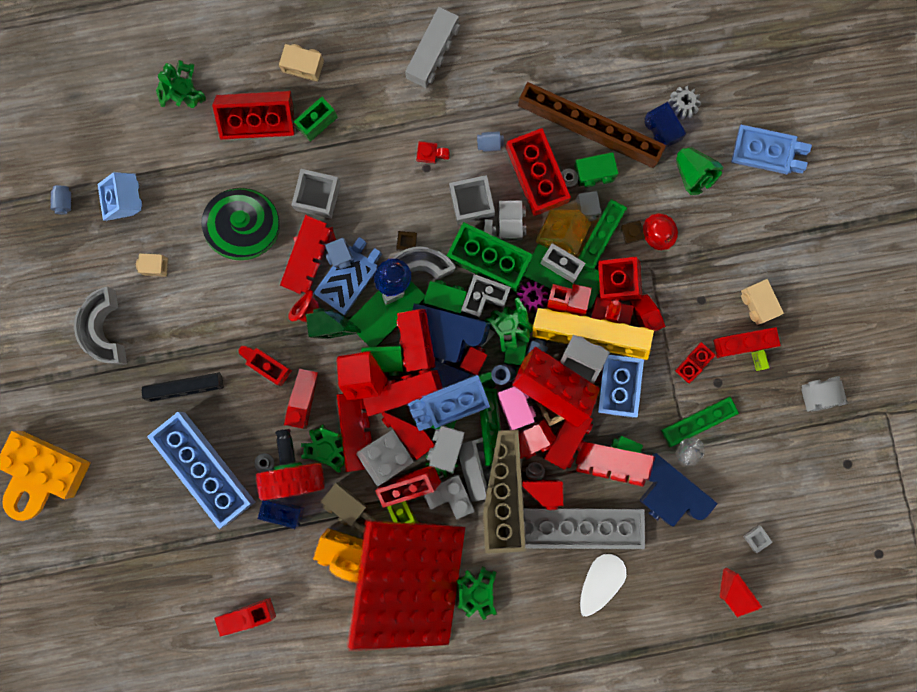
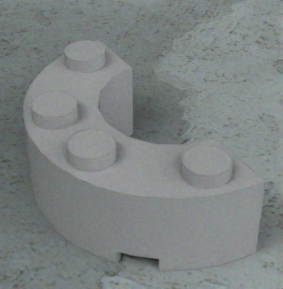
[382,247,456,305]
[74,287,127,365]

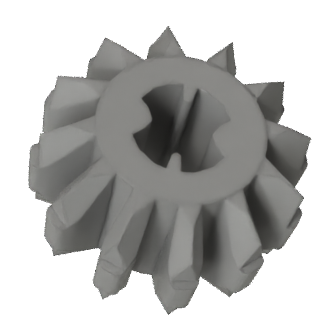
[668,86,701,120]

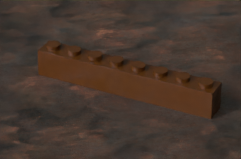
[518,82,666,169]

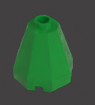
[676,147,723,195]

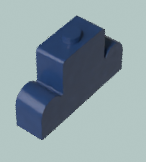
[412,303,491,363]
[640,453,718,526]

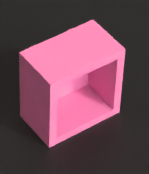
[497,387,536,430]

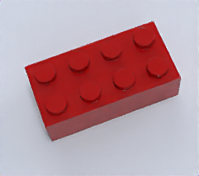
[506,128,571,217]
[512,346,600,427]

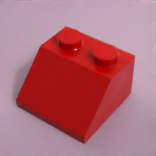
[598,257,643,301]
[337,351,388,400]
[521,479,563,510]

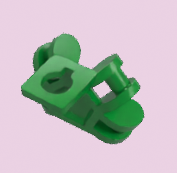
[156,60,206,108]
[484,298,533,352]
[301,424,345,473]
[457,566,497,620]

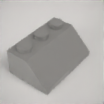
[458,438,492,502]

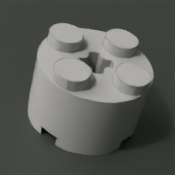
[801,377,848,412]

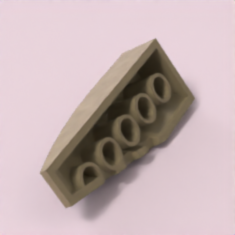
[483,430,526,554]

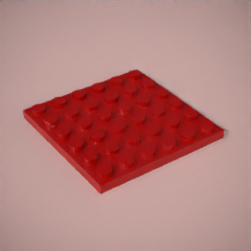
[347,521,466,651]

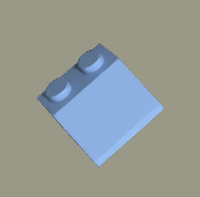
[98,172,142,221]

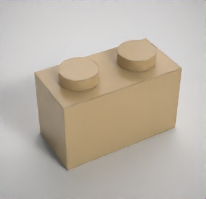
[279,44,324,82]
[741,279,784,325]

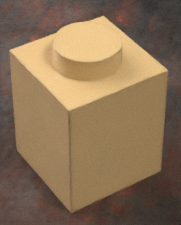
[136,254,168,277]

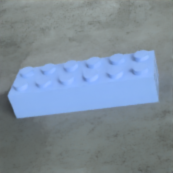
[147,412,255,529]

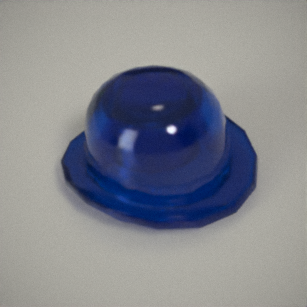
[374,259,411,296]

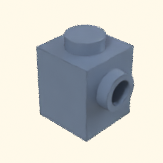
[325,238,354,269]

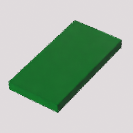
[524,242,600,310]
[349,276,426,347]

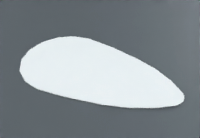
[580,554,627,617]

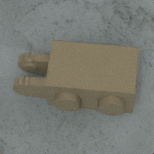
[321,482,376,534]

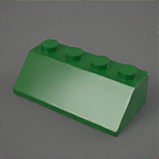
[447,222,533,293]

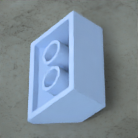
[598,355,644,418]

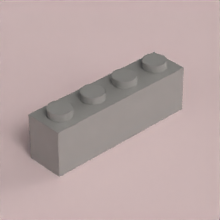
[405,7,460,88]

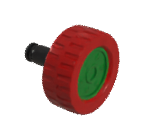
[256,429,325,500]

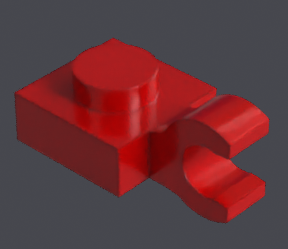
[416,142,450,164]

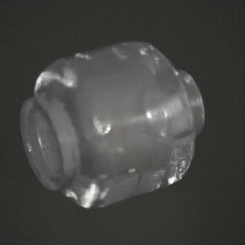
[675,437,705,467]

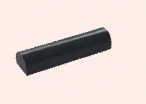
[141,372,224,402]

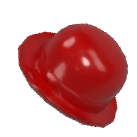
[643,213,678,251]
[288,290,320,322]

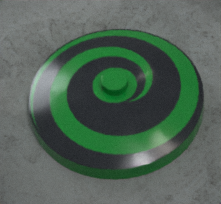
[201,188,280,260]

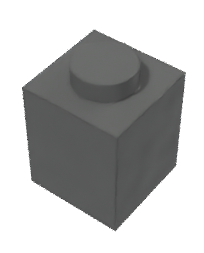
[576,191,601,222]

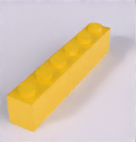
[533,308,654,360]

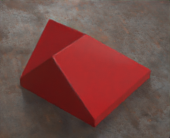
[720,567,762,617]

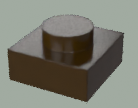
[621,220,645,244]
[396,231,417,251]

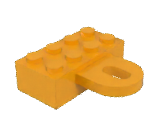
[0,431,91,521]
[313,528,364,582]

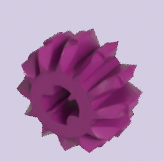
[516,281,548,314]

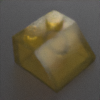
[536,210,591,255]

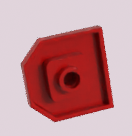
[591,297,634,325]

